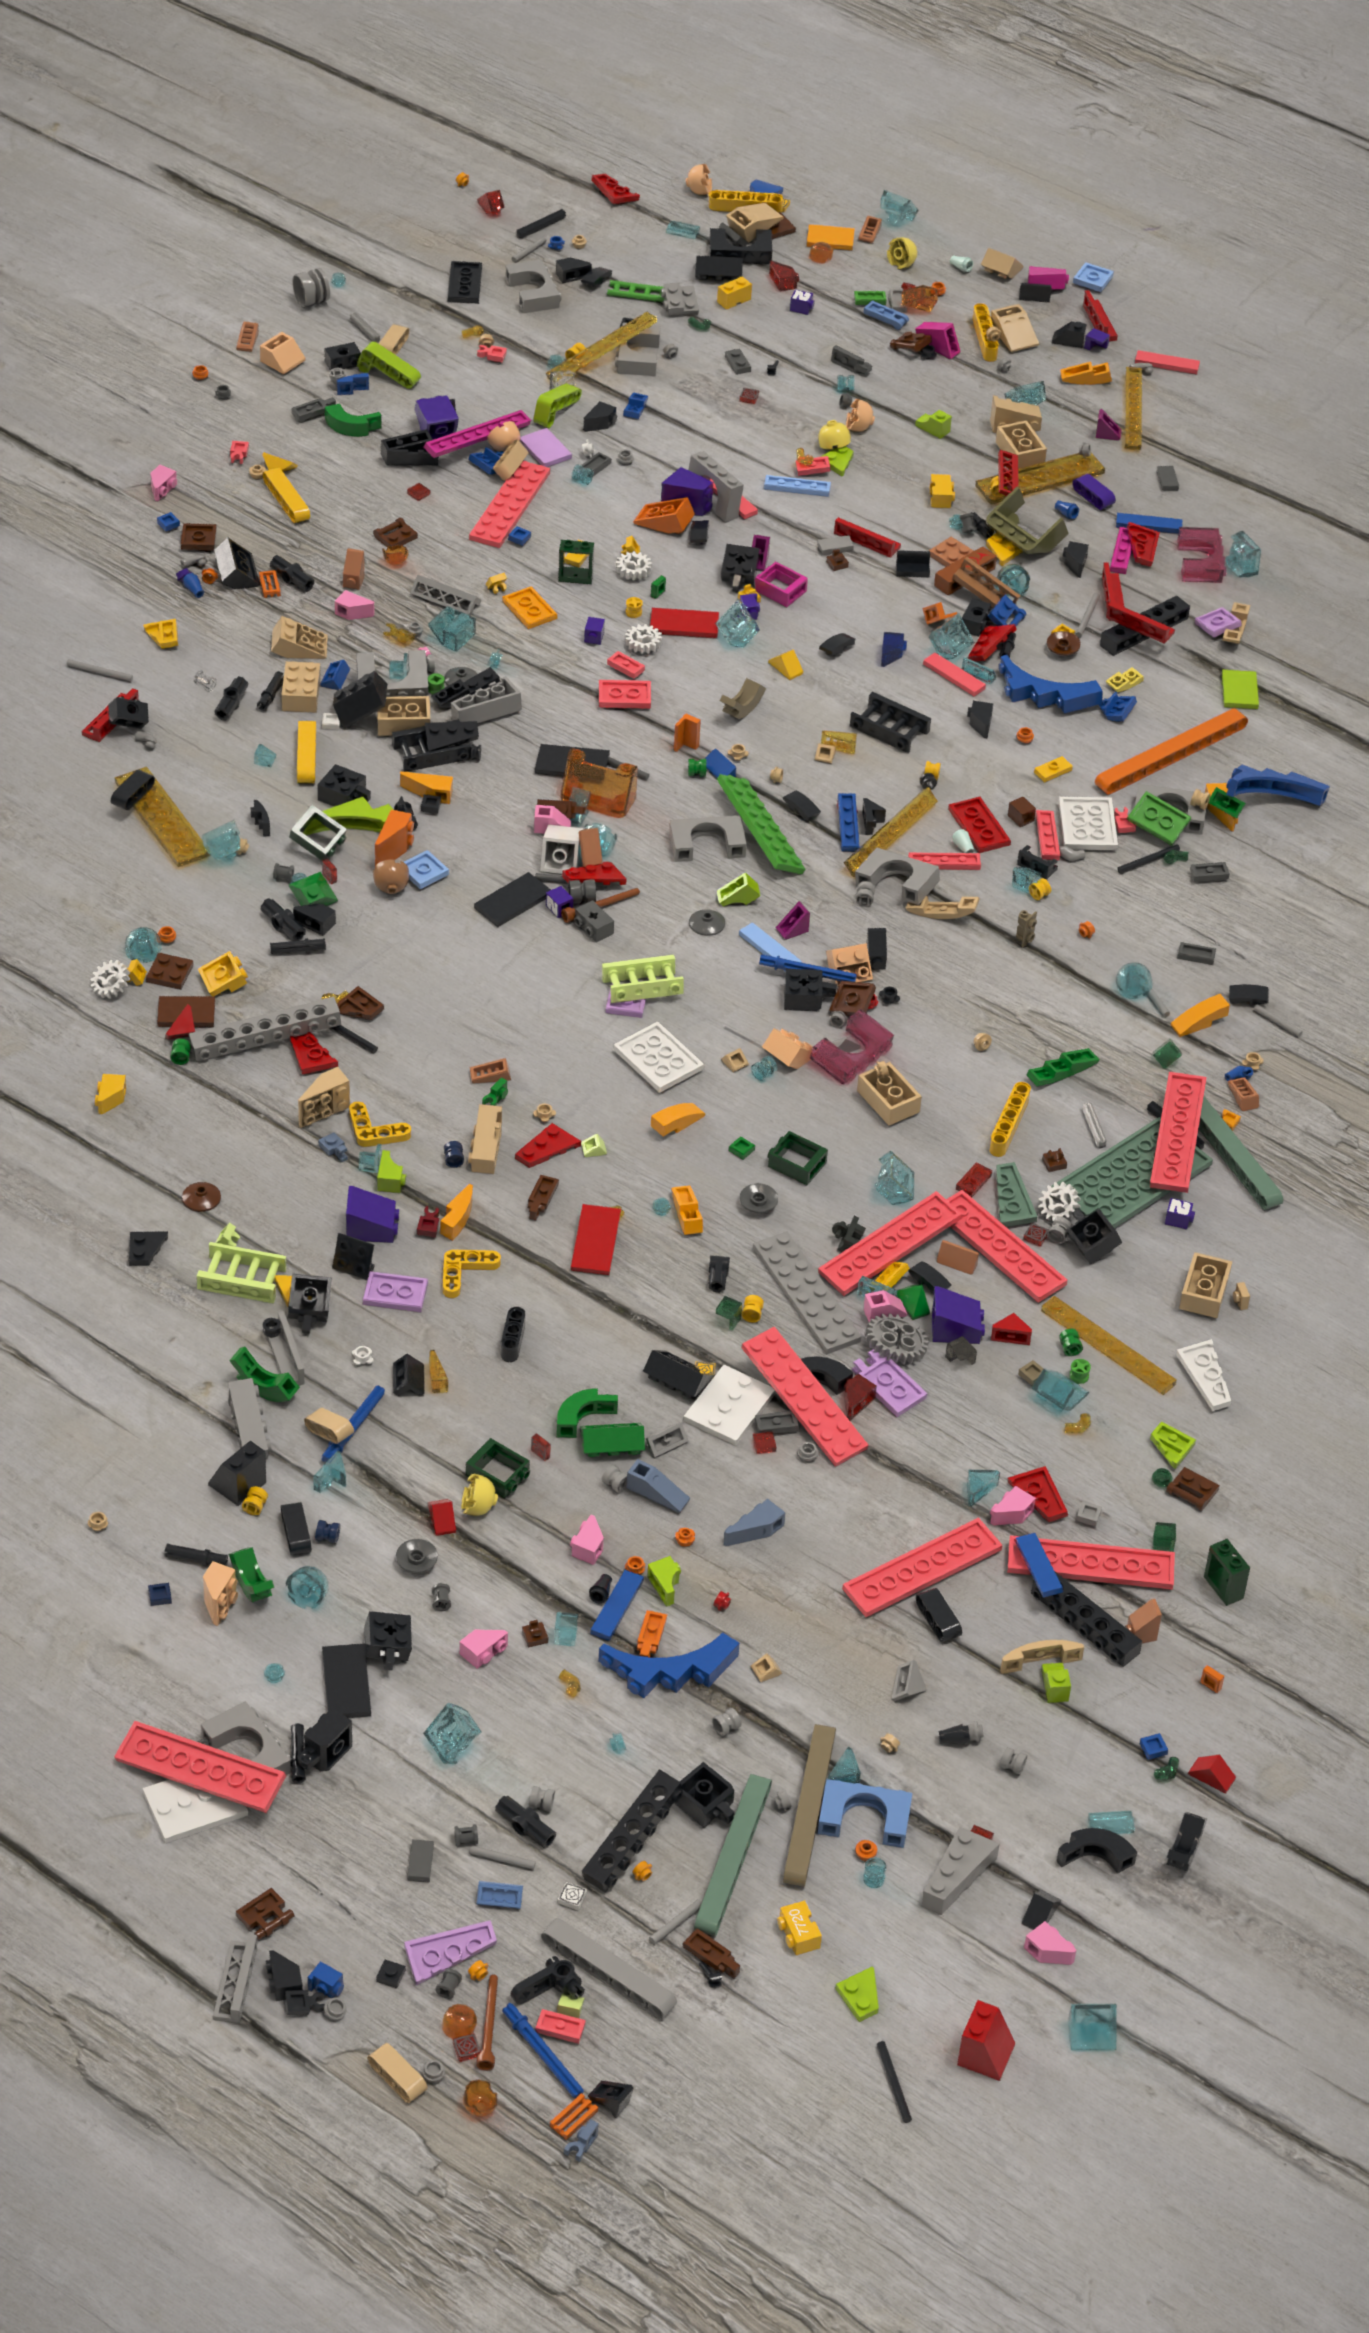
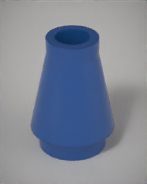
[1055,500,1079,519]
[183,573,204,598]

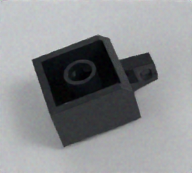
[721,544,760,592]
[317,764,371,807]
[784,969,836,1012]
[1066,1208,1122,1265]
[287,1273,332,1334]
[364,1611,412,1670]
[298,1708,353,1772]
[674,1762,735,1827]

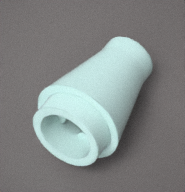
[950,255,973,272]
[952,829,975,853]

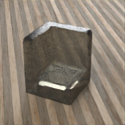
[945,1336,977,1365]

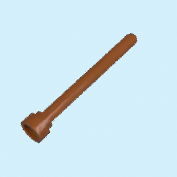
[561,888,640,923]
[476,1974,498,2071]

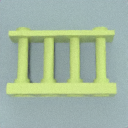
[602,955,684,1003]
[197,1242,286,1303]

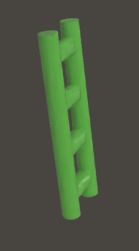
[607,280,664,302]

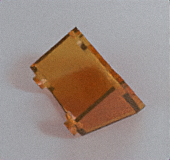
[560,748,638,818]

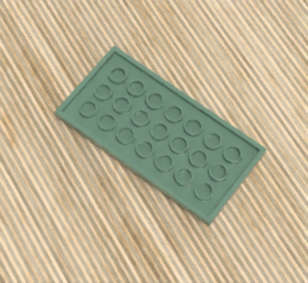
[1051,1117,1213,1228]

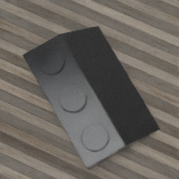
[695,256,743,281]
[214,537,260,589]
[333,671,388,729]
[643,1350,715,1399]

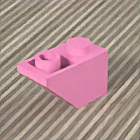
[150,465,177,501]
[335,590,374,620]
[534,805,571,834]
[863,1290,907,1323]
[990,1486,1036,1525]
[570,1515,604,1565]
[459,1630,508,1669]
[1024,1921,1076,1965]

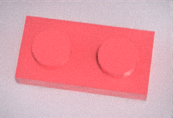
[796,456,830,476]
[607,651,645,679]
[535,2009,586,2044]

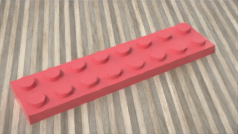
[469,461,550,548]
[1150,1072,1207,1193]
[946,1190,1068,1303]
[818,1191,962,1296]
[741,1326,869,1467]
[842,1517,1002,1617]
[1007,1535,1175,1590]
[114,1721,286,1813]

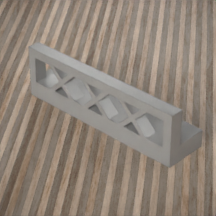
[410,574,482,616]
[267,1310,305,1385]
[213,1934,258,2024]

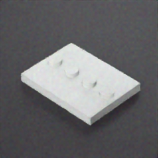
[1059,797,1118,850]
[613,1022,704,1093]
[683,1365,776,1446]
[143,1779,248,1843]

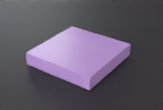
[1194,607,1242,637]
[606,983,646,1018]

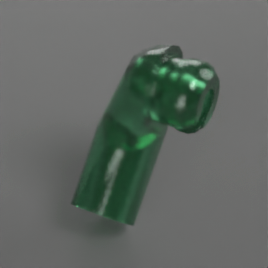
[688,317,711,330]
[1164,850,1189,864]
[1154,1757,1179,1781]

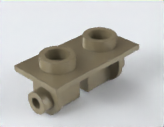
[1016,910,1037,948]

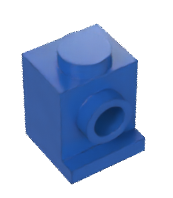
[307,1961,344,1998]

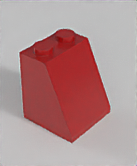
[957,2000,1015,2081]

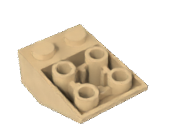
[726,203,784,242]
[991,304,1039,352]
[271,616,328,659]
[298,1067,350,1128]

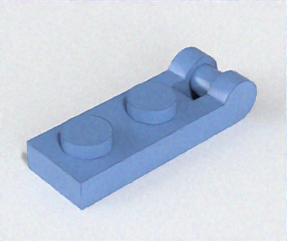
[864,301,909,330]

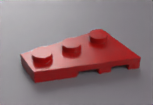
[591,174,640,204]
[1127,522,1160,567]
[968,624,1017,662]
[562,862,627,885]
[289,1032,339,1075]
[515,1123,581,1168]
[1008,1466,1068,1522]

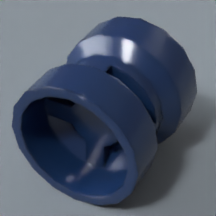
[444,1141,464,1168]
[315,1520,341,1544]

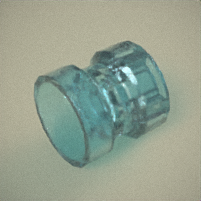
[837,375,855,391]
[572,464,594,485]
[751,1056,777,1081]
[863,1857,887,1888]

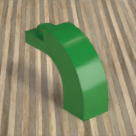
[325,404,382,437]
[229,1347,300,1402]
[556,1388,618,1438]
[229,1547,274,1602]

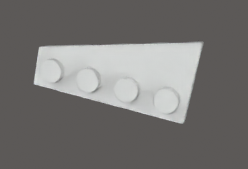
[1176,1339,1231,1411]

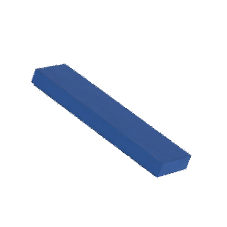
[1116,513,1183,534]
[837,793,860,852]
[1016,1533,1063,1597]
[590,1570,644,1641]

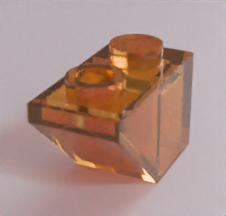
[901,285,938,312]

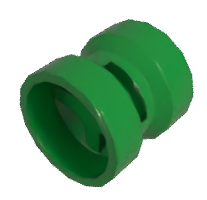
[688,759,706,776]
[170,1039,191,1065]
[1059,1328,1083,1356]

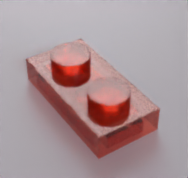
[955,1162,992,1198]

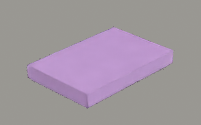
[520,428,572,467]
[363,1271,428,1312]

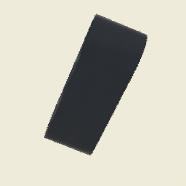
[111,769,155,811]
[501,1307,525,1362]
[281,1502,312,1555]
[915,1588,962,1642]

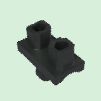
[832,1215,866,1253]

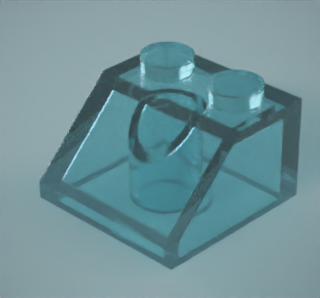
[1032,1368,1089,1412]

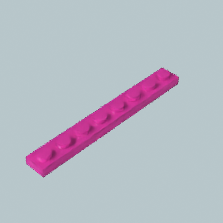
[424,410,531,458]

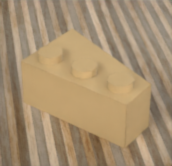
[990,395,1042,433]
[468,1104,502,1174]

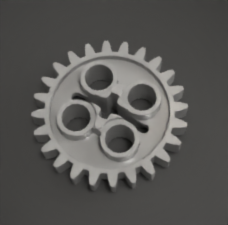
[865,1313,929,1364]

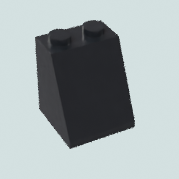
[208,1441,267,1506]

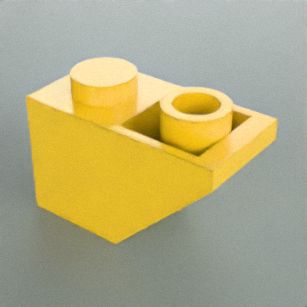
[95,1074,127,1114]

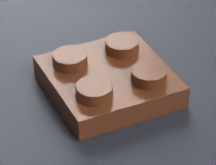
[929,536,974,567]

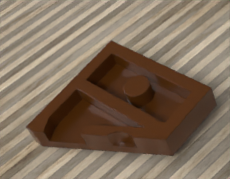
[337,986,385,1020]

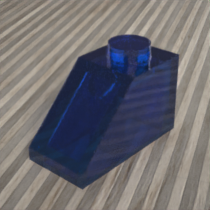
[881,632,907,667]

